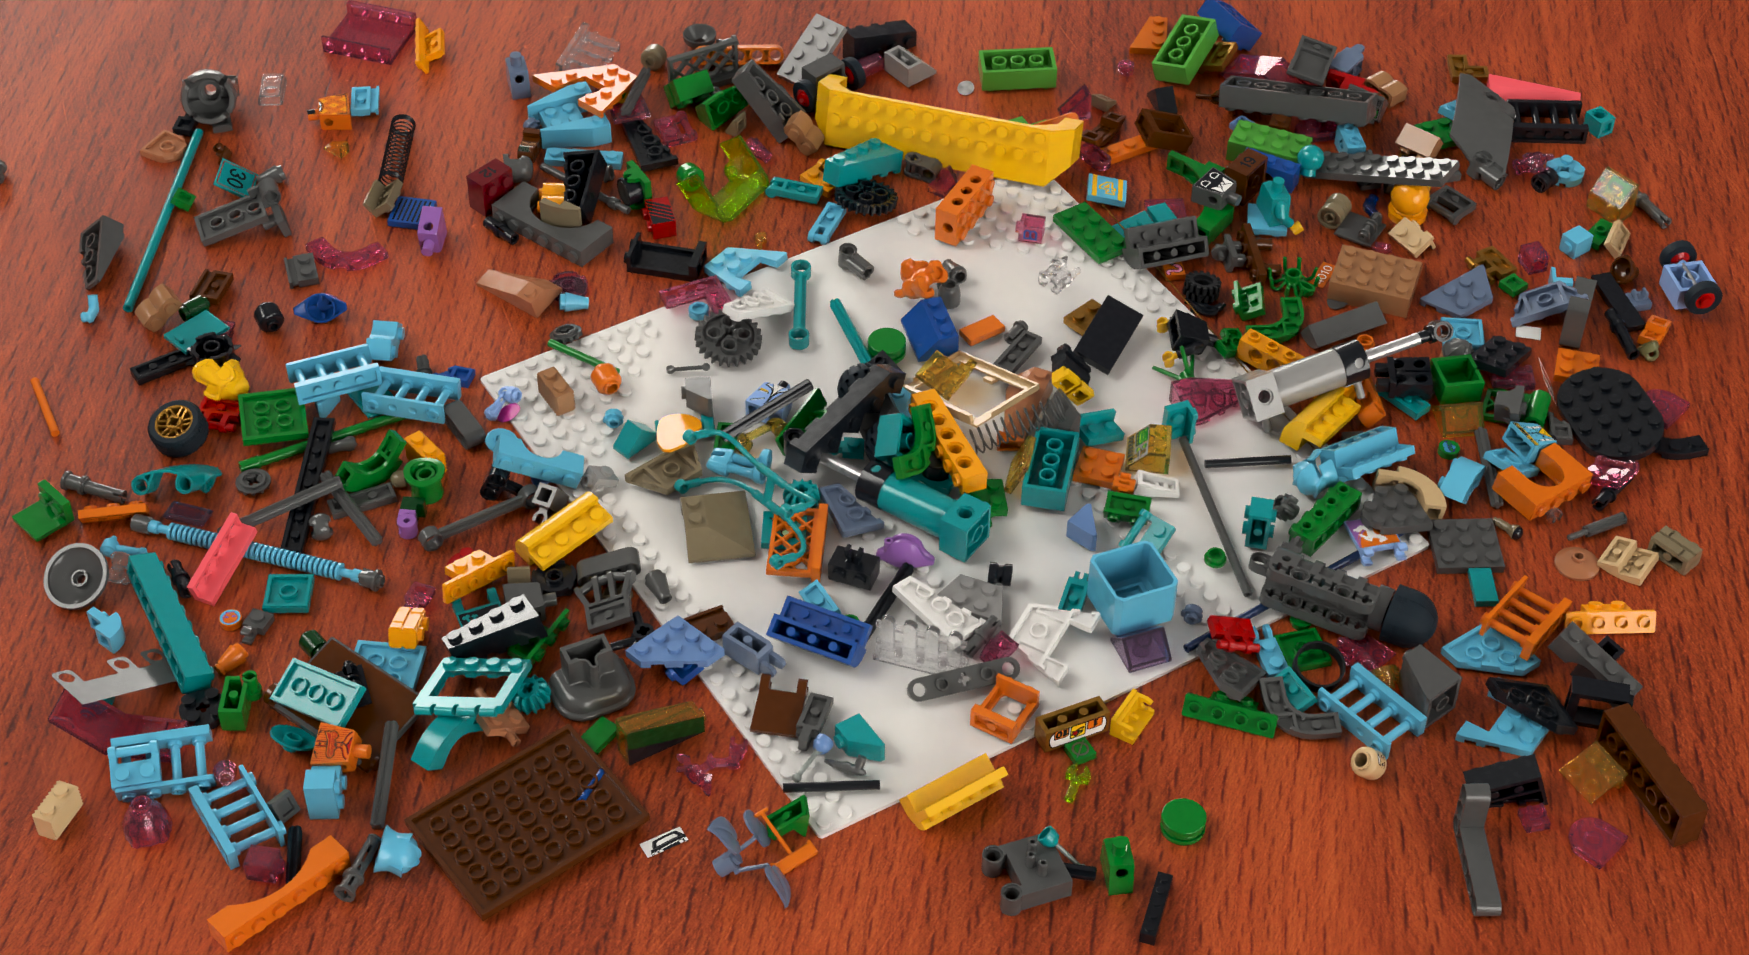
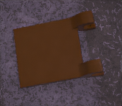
[750,673,809,738]

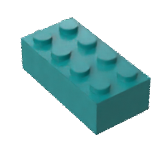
[1021,426,1080,511]

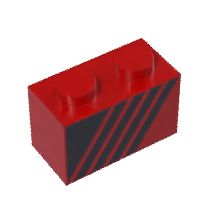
[642,196,677,240]

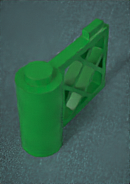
[1479,387,1552,428]

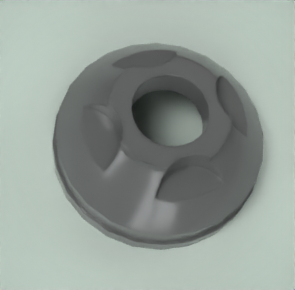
[683,24,716,49]

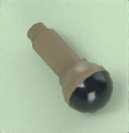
[1493,517,1523,540]

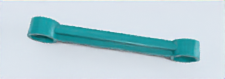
[789,259,811,350]

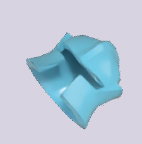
[1292,449,1338,499]
[373,825,422,878]

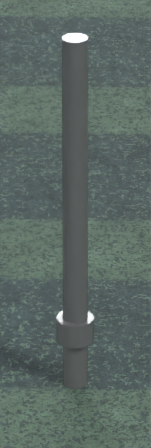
[540,163,631,215]

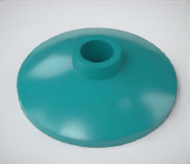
[270,725,316,753]

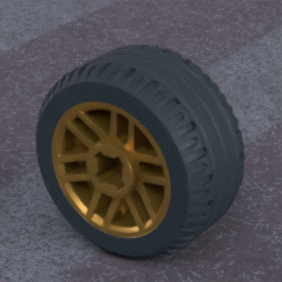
[148,400,209,458]

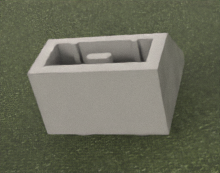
[884,45,937,87]

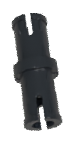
[483,216,519,245]
[167,560,191,599]

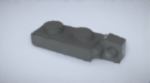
[796,692,834,751]

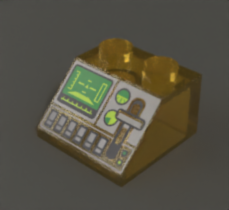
[1125,424,1172,474]

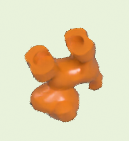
[894,258,948,299]

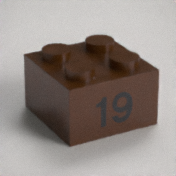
[1225,148,1268,206]

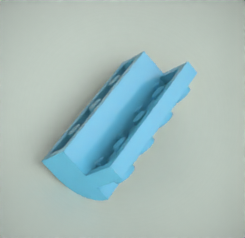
[1320,426,1415,483]

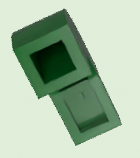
[334,429,407,492]

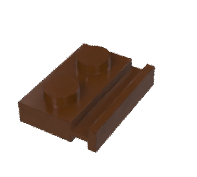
[189,269,234,305]
[684,605,734,641]

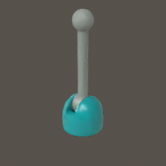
[1037,826,1085,865]

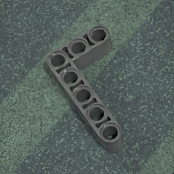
[1559,276,1597,349]
[1453,783,1502,916]

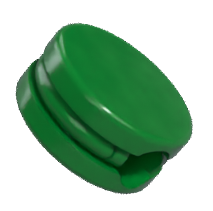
[868,328,906,364]
[1160,798,1207,846]

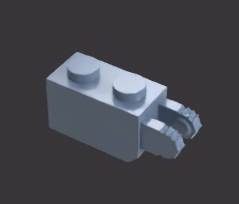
[1326,44,1365,80]
[722,621,786,678]

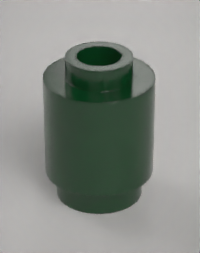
[178,295,211,322]
[299,630,327,658]

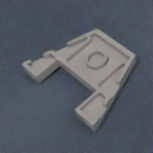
[916,574,1003,646]

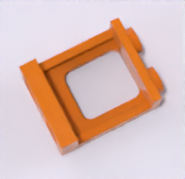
[970,673,1040,744]

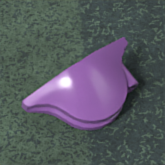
[876,533,935,568]

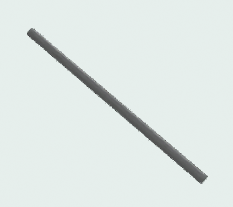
[1179,436,1252,597]

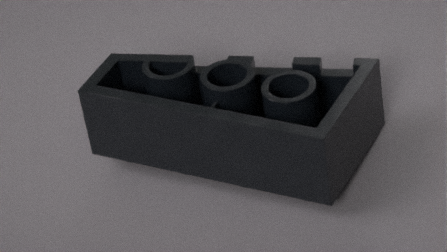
[843,20,917,66]
[563,149,607,225]
[441,594,548,659]

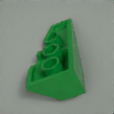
[695,85,749,131]

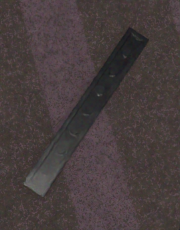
[281,417,336,554]

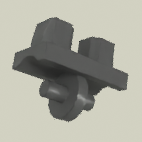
[1211,234,1246,273]

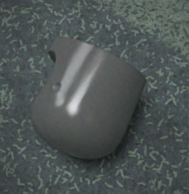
[503,154,533,184]

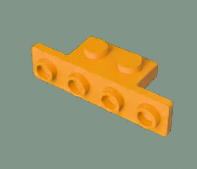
[415,18,445,74]
[442,550,515,604]
[1564,601,1656,634]

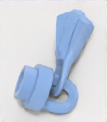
[484,386,522,421]

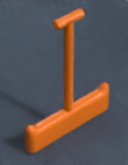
[754,807,818,875]

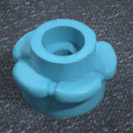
[603,409,624,428]

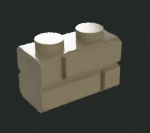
[1647,526,1703,576]

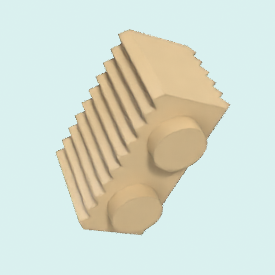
[32,780,84,840]

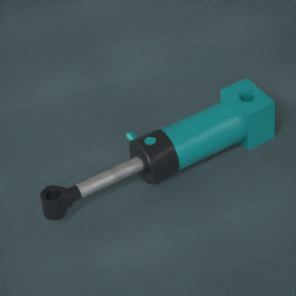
[784,428,991,563]

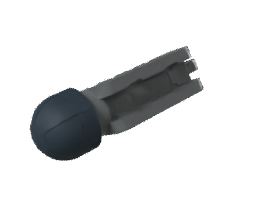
[1248,536,1438,648]

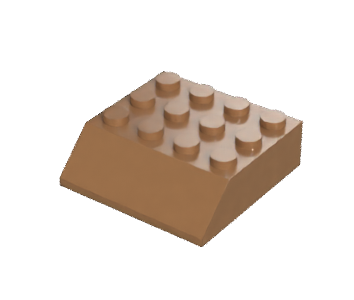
[1326,244,1423,318]

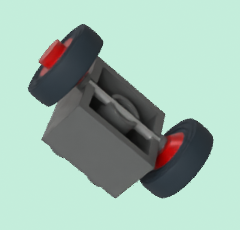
[793,53,866,113]

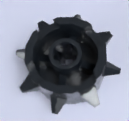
[186,332,241,367]

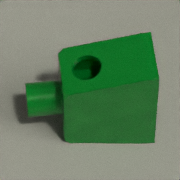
[1100,836,1135,896]

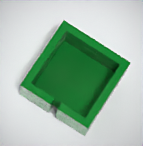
[663,69,715,109]
[1430,354,1485,405]

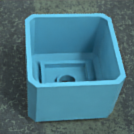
[1087,540,1178,636]

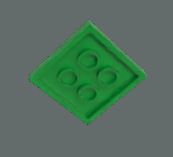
[238,388,309,446]

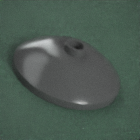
[43,543,109,610]

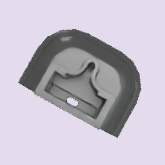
[547,633,636,722]

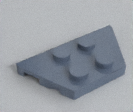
[1419,264,1493,318]
[1510,280,1589,327]

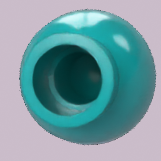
[1297,145,1324,177]

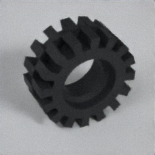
[1183,271,1222,303]

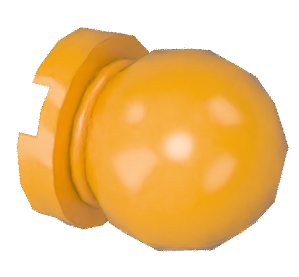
[1388,184,1430,225]

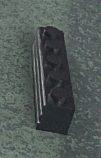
[1139,871,1173,946]

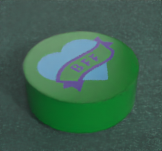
[1437,440,1460,460]

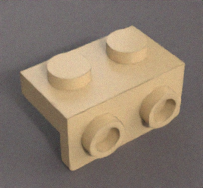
[1388,217,1436,258]

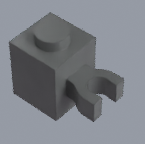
[532,482,570,523]

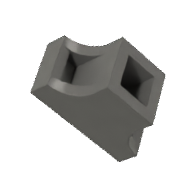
[1494,385,1527,425]

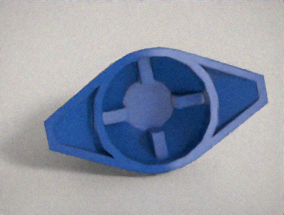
[293,293,347,323]

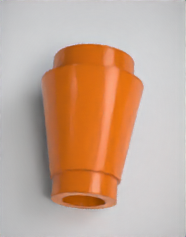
[213,642,249,676]

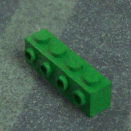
[1288,481,1362,557]

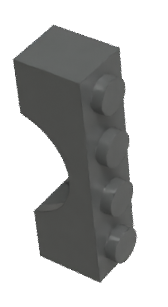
[1548,621,1643,708]

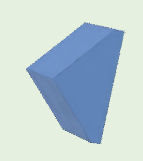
[1066,504,1097,551]

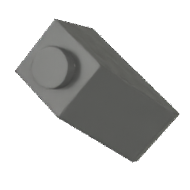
[681,377,713,417]

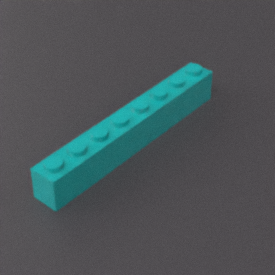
[126,552,215,694]

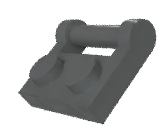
[1427,185,1477,225]

